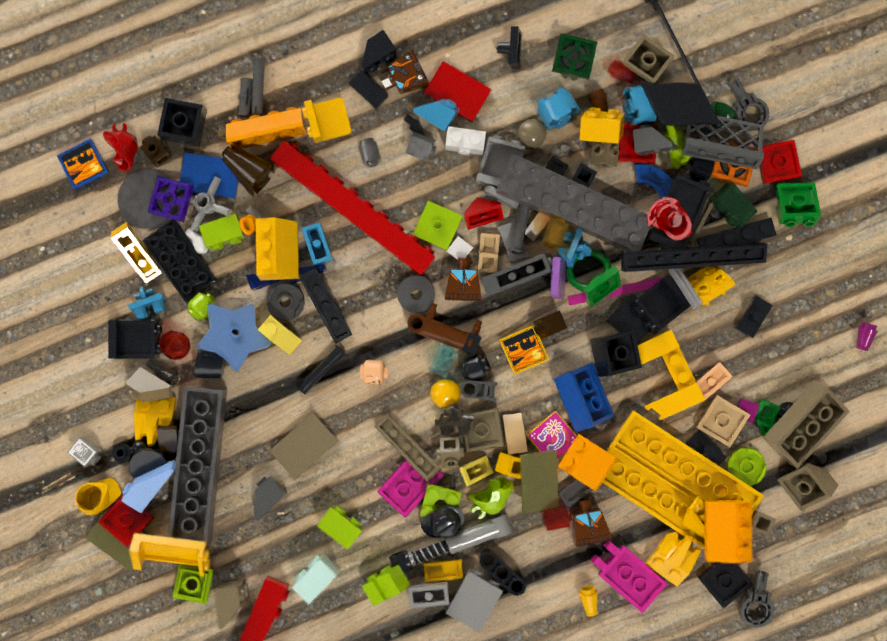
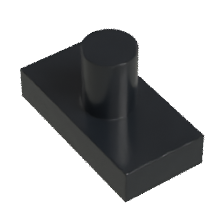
[497,26,522,69]
[735,296,773,338]
[685,430,727,466]

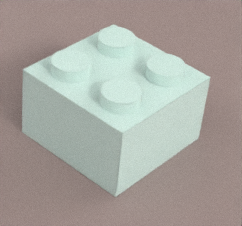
[292,554,340,604]

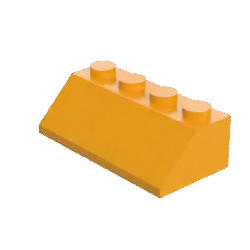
[226,107,307,149]

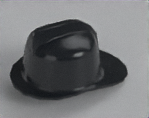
[421,506,464,538]

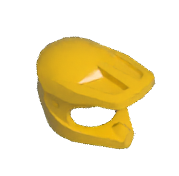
[75,478,122,516]

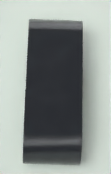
[479,549,526,596]

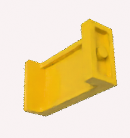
[129,533,210,577]

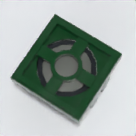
[552,33,598,81]

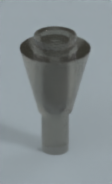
[146,359,179,387]

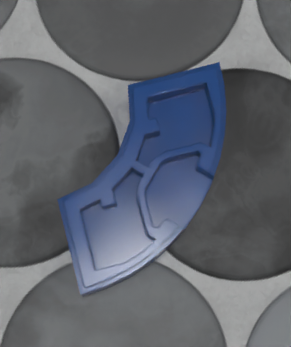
[635,164,672,199]

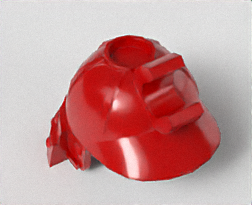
[103,123,138,172]
[647,197,693,241]

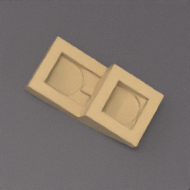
[478,232,500,273]
[502,413,528,455]

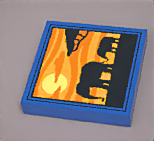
[57,138,109,190]

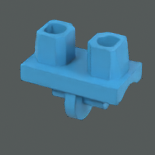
[558,228,592,268]
[128,286,167,320]

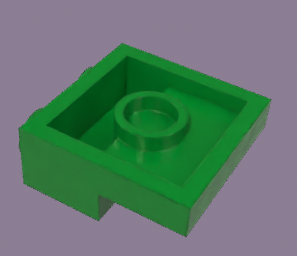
[775,183,821,227]

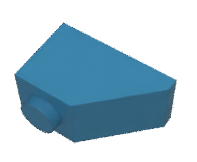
[413,99,460,131]

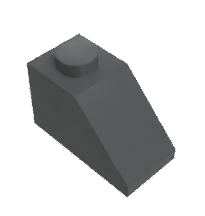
[633,125,678,156]
[254,476,287,521]

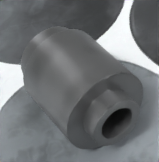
[358,138,381,167]

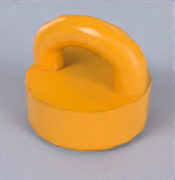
[239,214,256,235]

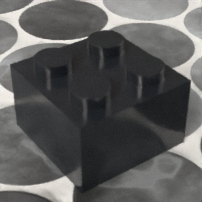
[157,98,207,147]

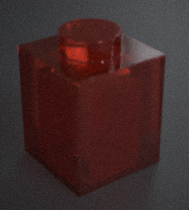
[542,506,572,531]

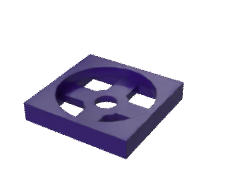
[148,176,194,223]

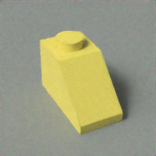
[258,315,302,355]

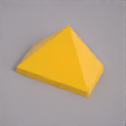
[682,497,705,538]

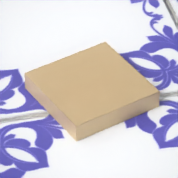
[696,394,750,447]

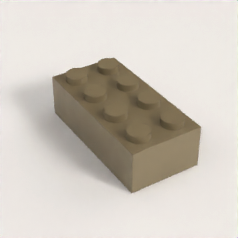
[763,381,850,469]

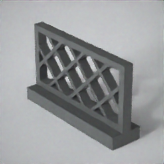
[681,116,764,169]

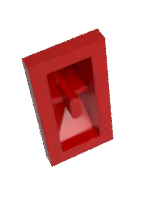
[463,197,504,230]

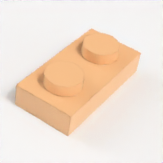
[696,362,733,402]

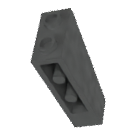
[481,253,555,297]

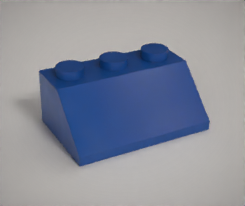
[554,363,614,432]

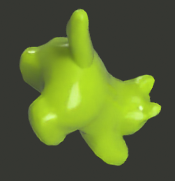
[663,126,694,169]

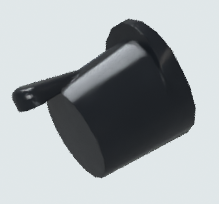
[194,348,225,379]

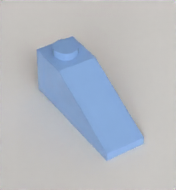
[121,460,176,513]

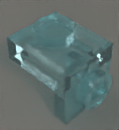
[429,344,458,378]

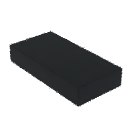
[348,70,389,110]

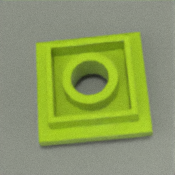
[420,483,462,517]
[172,564,214,604]

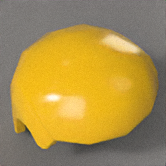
[430,379,461,408]

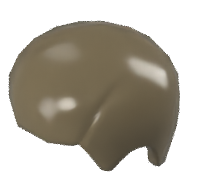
[517,119,547,150]

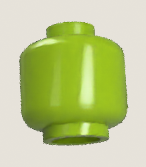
[187,293,216,322]

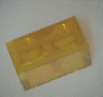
[540,217,569,251]

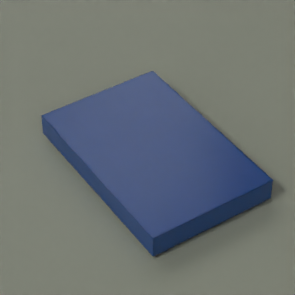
[179,153,239,199]

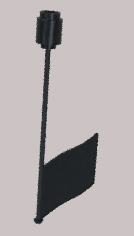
[641,0,722,128]

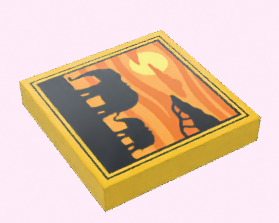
[499,325,549,375]

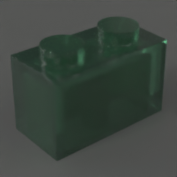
[710,183,758,227]

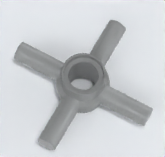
[181,176,232,232]

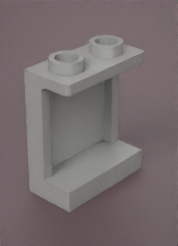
[476,135,525,188]
[446,569,503,633]

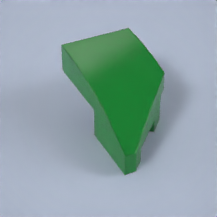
[755,398,781,437]

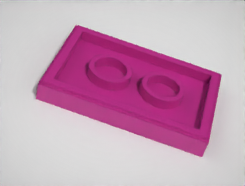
[377,460,444,518]

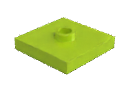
[413,201,463,251]

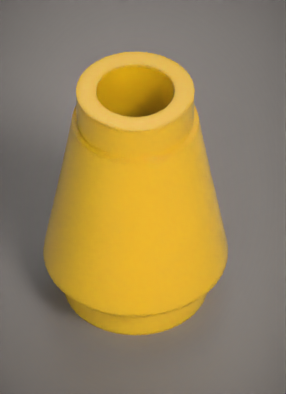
[579,585,598,617]

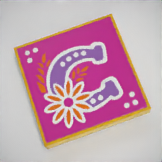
[526,411,577,460]

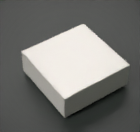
[446,236,473,260]

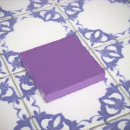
[550,257,566,300]

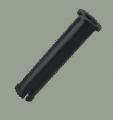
[297,345,347,395]

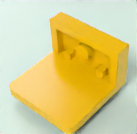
[302,98,352,143]

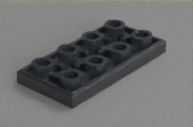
[142,220,218,303]

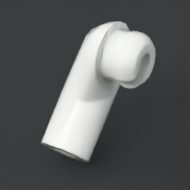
[185,228,208,254]

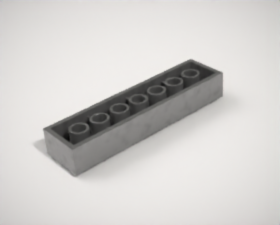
[495,154,650,251]
[168,387,227,547]

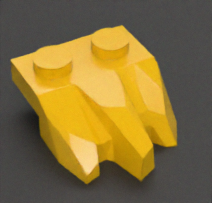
[134,398,177,447]
[645,532,702,587]

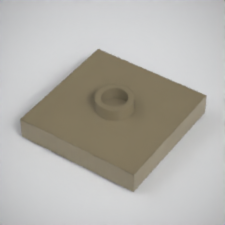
[460,408,505,453]

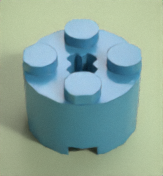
[622,85,657,126]
[537,87,581,131]

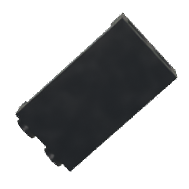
[648,172,713,248]

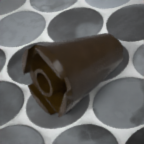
[221,145,276,197]

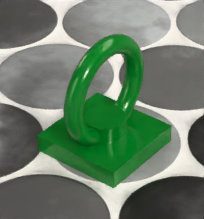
[566,249,622,308]

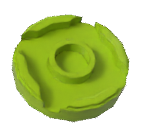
[727,447,767,486]

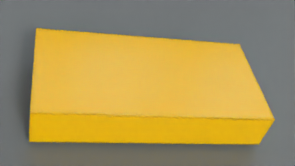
[423,558,464,583]

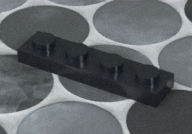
[697,217,777,247]
[299,267,352,344]

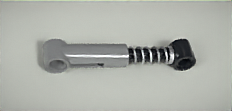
[389,513,513,573]

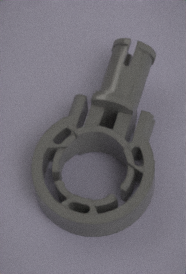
[728,78,769,131]
[738,570,774,628]

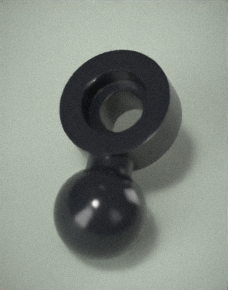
[113,440,148,463]

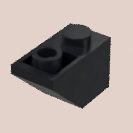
[362,30,397,73]

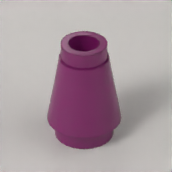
[856,322,878,351]

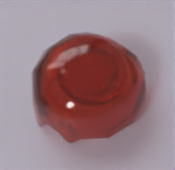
[159,330,191,360]

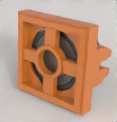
[711,139,757,187]

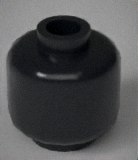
[461,354,491,381]

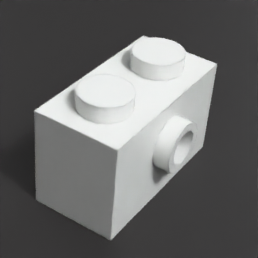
[445,126,486,155]

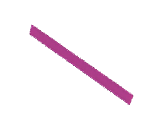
[567,277,662,306]

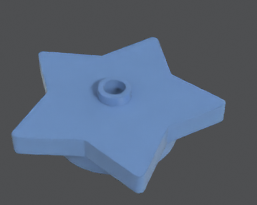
[197,304,271,372]

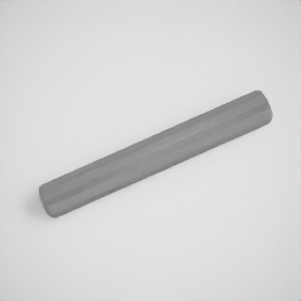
[657,245,703,309]

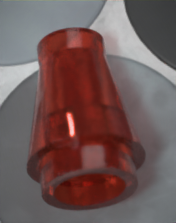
[607,59,637,84]

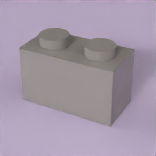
[408,581,449,608]

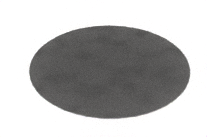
[117,169,178,229]

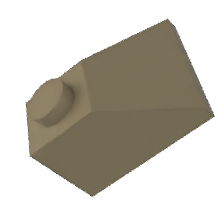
[777,463,839,511]

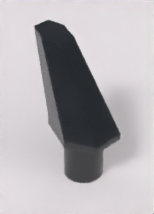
[404,114,424,135]

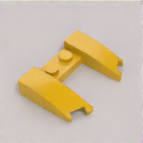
[638,330,705,420]

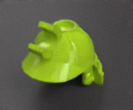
[469,476,514,519]

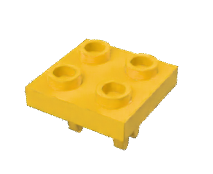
[687,266,735,307]

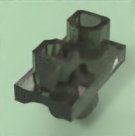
[435,403,474,436]

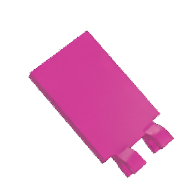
[590,540,667,613]

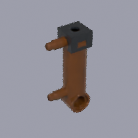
[407,303,482,355]

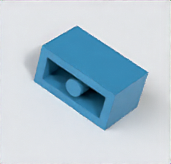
[301,222,334,267]

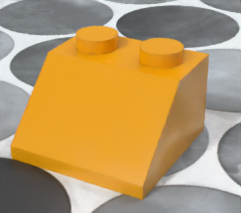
[558,434,617,491]

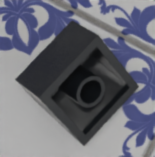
[590,330,642,377]

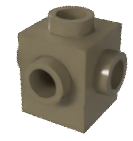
[590,141,619,168]
[436,436,464,468]

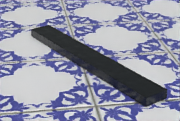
[621,243,768,272]

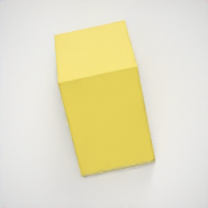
[459,455,494,486]

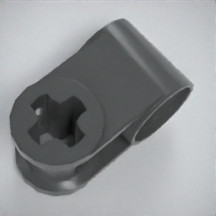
[460,380,498,401]

